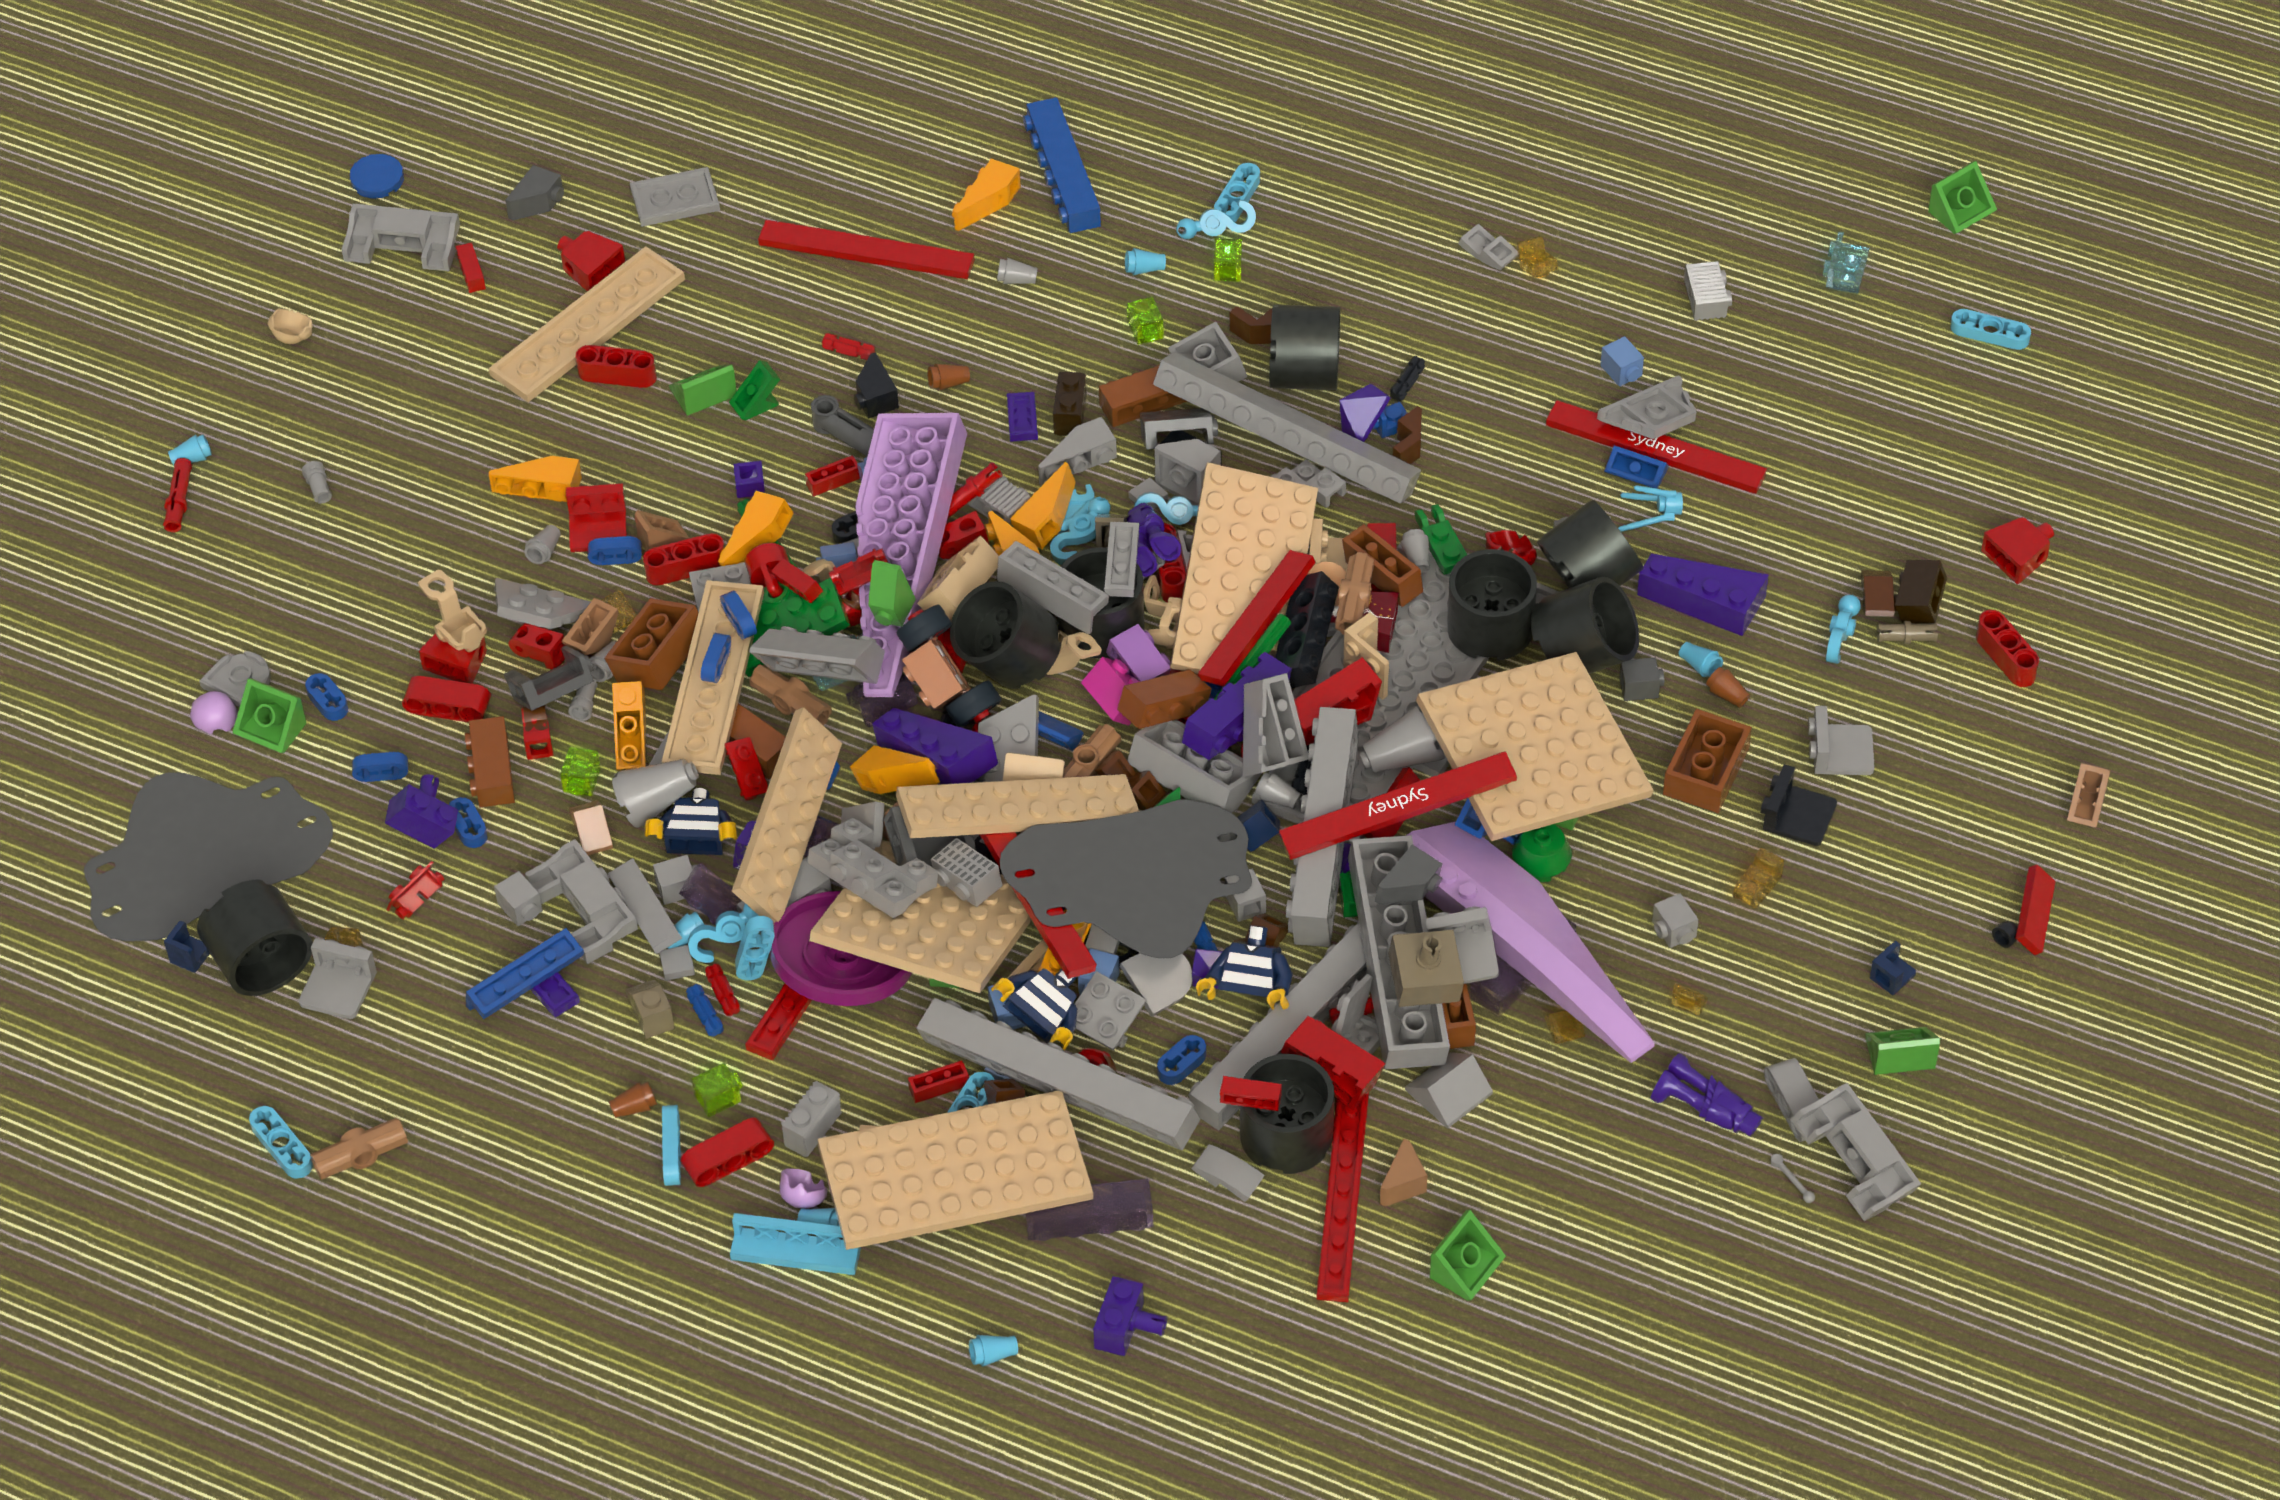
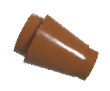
[927,363,970,391]
[1706,667,1750,708]
[609,1082,657,1118]

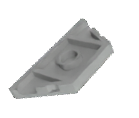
[1597,375,1697,439]
[494,578,590,629]
[977,695,1039,782]

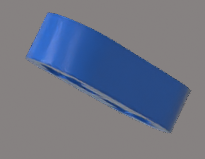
[588,536,642,565]
[720,590,757,640]
[701,633,731,683]
[305,673,348,721]
[352,752,408,782]
[449,797,488,848]
[1157,1035,1206,1085]

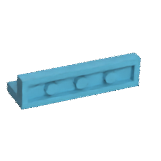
[730,1213,861,1275]

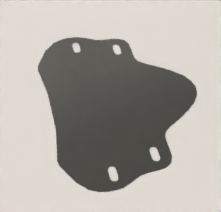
[84,773,333,941]
[1000,799,1252,958]

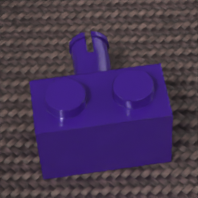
[385,774,458,849]
[1093,1276,1168,1357]

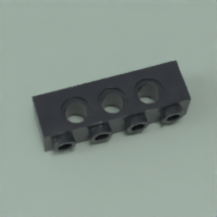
[1275,571,1339,689]

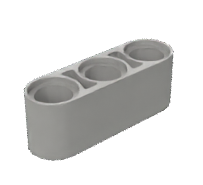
[1764,1058,1819,1142]

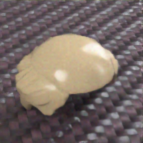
[268,308,313,344]

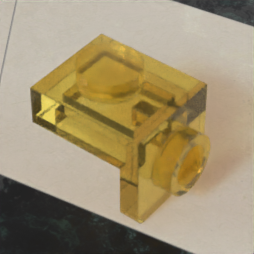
[1517,236,1558,278]

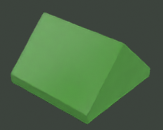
[1928,161,1997,234]
[669,364,736,416]
[232,678,306,753]
[1865,1027,1940,1075]
[1430,1210,1506,1300]

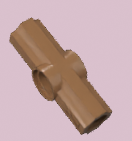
[1335,552,1374,635]
[749,664,832,726]
[1063,724,1121,778]
[310,1117,408,1180]

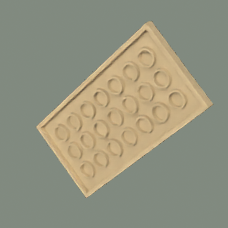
[1170,462,1318,674]
[818,1091,1093,1250]

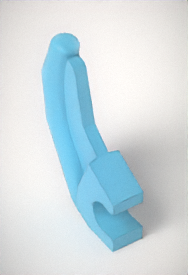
[1059,484,1095,533]

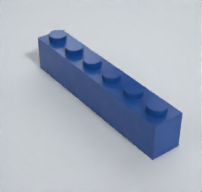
[1023,97,1101,233]

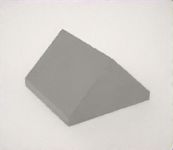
[1405,1052,1493,1129]

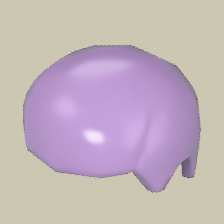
[190,691,238,734]
[779,1169,828,1209]

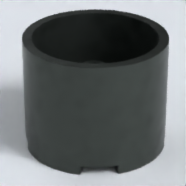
[1269,304,1340,391]
[1537,499,1644,588]
[1058,547,1144,659]
[1447,549,1537,661]
[1531,577,1639,674]
[950,581,1061,689]
[197,879,313,996]
[1240,1054,1334,1174]

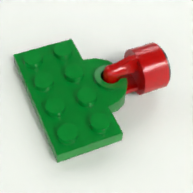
[745,543,851,677]

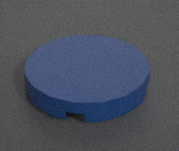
[350,154,404,199]

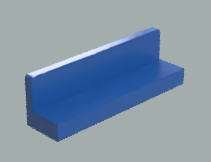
[466,928,584,1019]

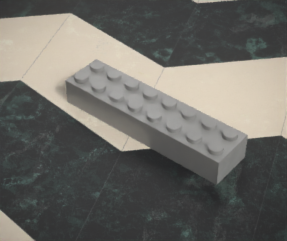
[1286,707,1359,947]
[1348,835,1450,1069]

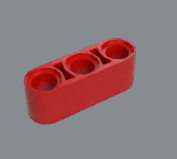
[576,345,657,388]
[1151,523,1186,603]
[643,533,724,586]
[1976,609,2039,687]
[402,676,491,723]
[680,1117,774,1187]

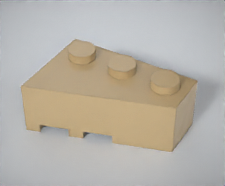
[917,536,999,621]

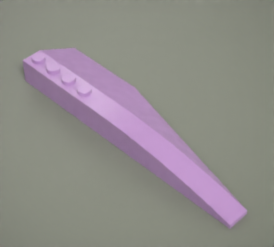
[856,413,967,697]
[1406,822,1655,1063]

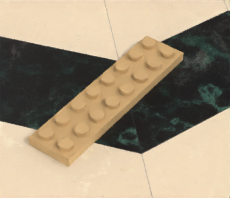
[489,246,685,403]
[662,580,764,775]
[732,707,842,923]
[896,774,1139,838]

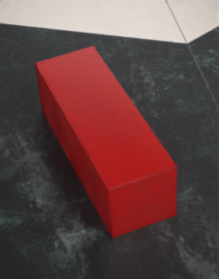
[455,242,486,293]
[805,455,860,497]
[771,559,823,603]
[908,1060,969,1104]
[1220,1076,1282,1111]

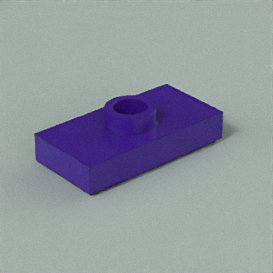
[1007,392,1038,442]
[530,972,580,1018]

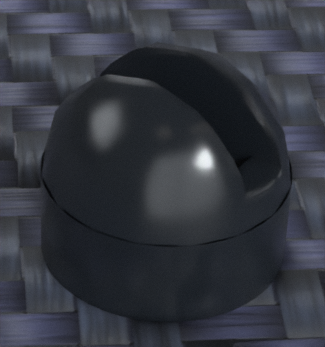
[1992,921,2018,948]

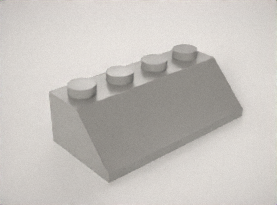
[749,626,885,684]
[1127,720,1261,813]

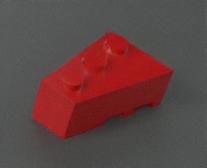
[1294,657,1382,746]
[1281,1016,1386,1111]

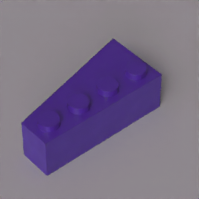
[1637,553,1769,636]
[1182,652,1292,760]
[872,708,999,785]

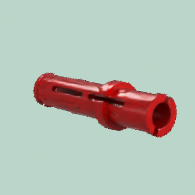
[163,458,193,533]
[947,462,1003,520]

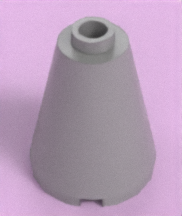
[1359,705,1445,772]
[612,759,699,828]

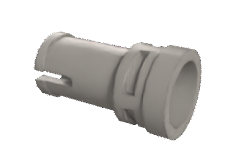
[302,461,332,504]
[568,679,597,721]

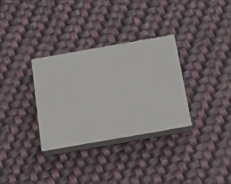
[630,167,720,227]

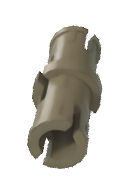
[1877,621,1938,644]

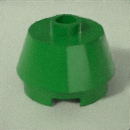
[1512,824,1572,882]

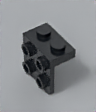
[1760,764,1837,846]

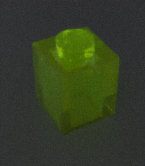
[1214,238,1242,282]
[1127,297,1164,345]
[560,747,601,796]
[692,1063,743,1118]

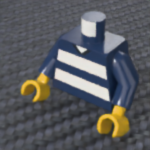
[645,788,738,855]
[1196,925,1293,1010]
[991,969,1078,1051]

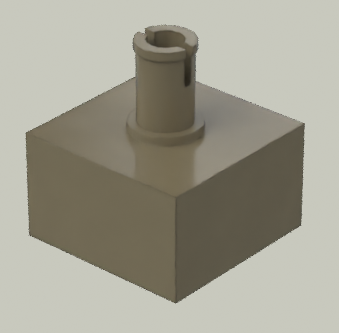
[1388,930,1464,1007]

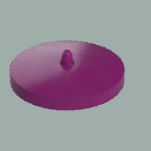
[770,891,912,1006]

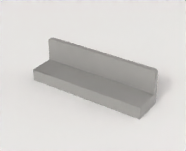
[997,541,1109,634]

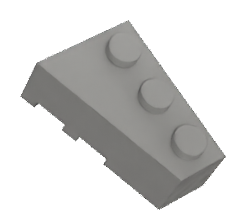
[1243,673,1309,777]

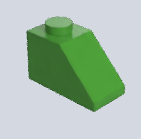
[868,560,916,627]

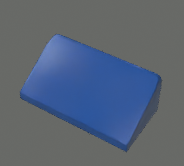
[1604,445,1669,489]
[1038,711,1084,751]

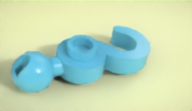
[1176,200,1256,239]
[1134,492,1199,525]
[1050,497,1110,565]
[1826,595,1861,664]
[688,904,759,963]

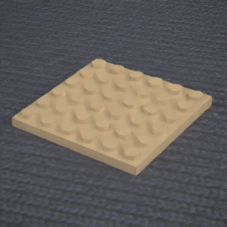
[1416,652,1654,841]
[810,840,1032,993]

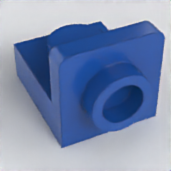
[1373,402,1407,438]

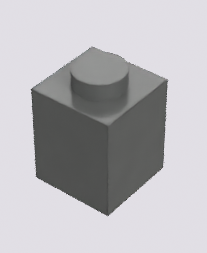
[1619,657,1664,701]

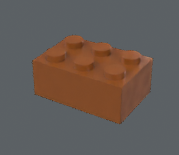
[604,598,699,690]
[1663,709,1752,813]

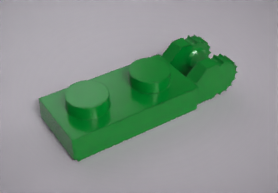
[1415,504,1467,575]

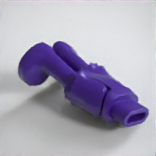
[1126,503,1181,577]
[1650,1053,1763,1137]

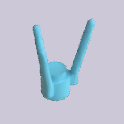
[1618,485,1683,532]

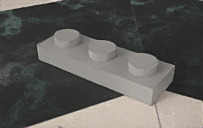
[1104,522,1139,597]

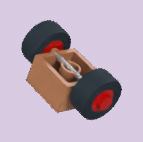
[896,604,1002,727]

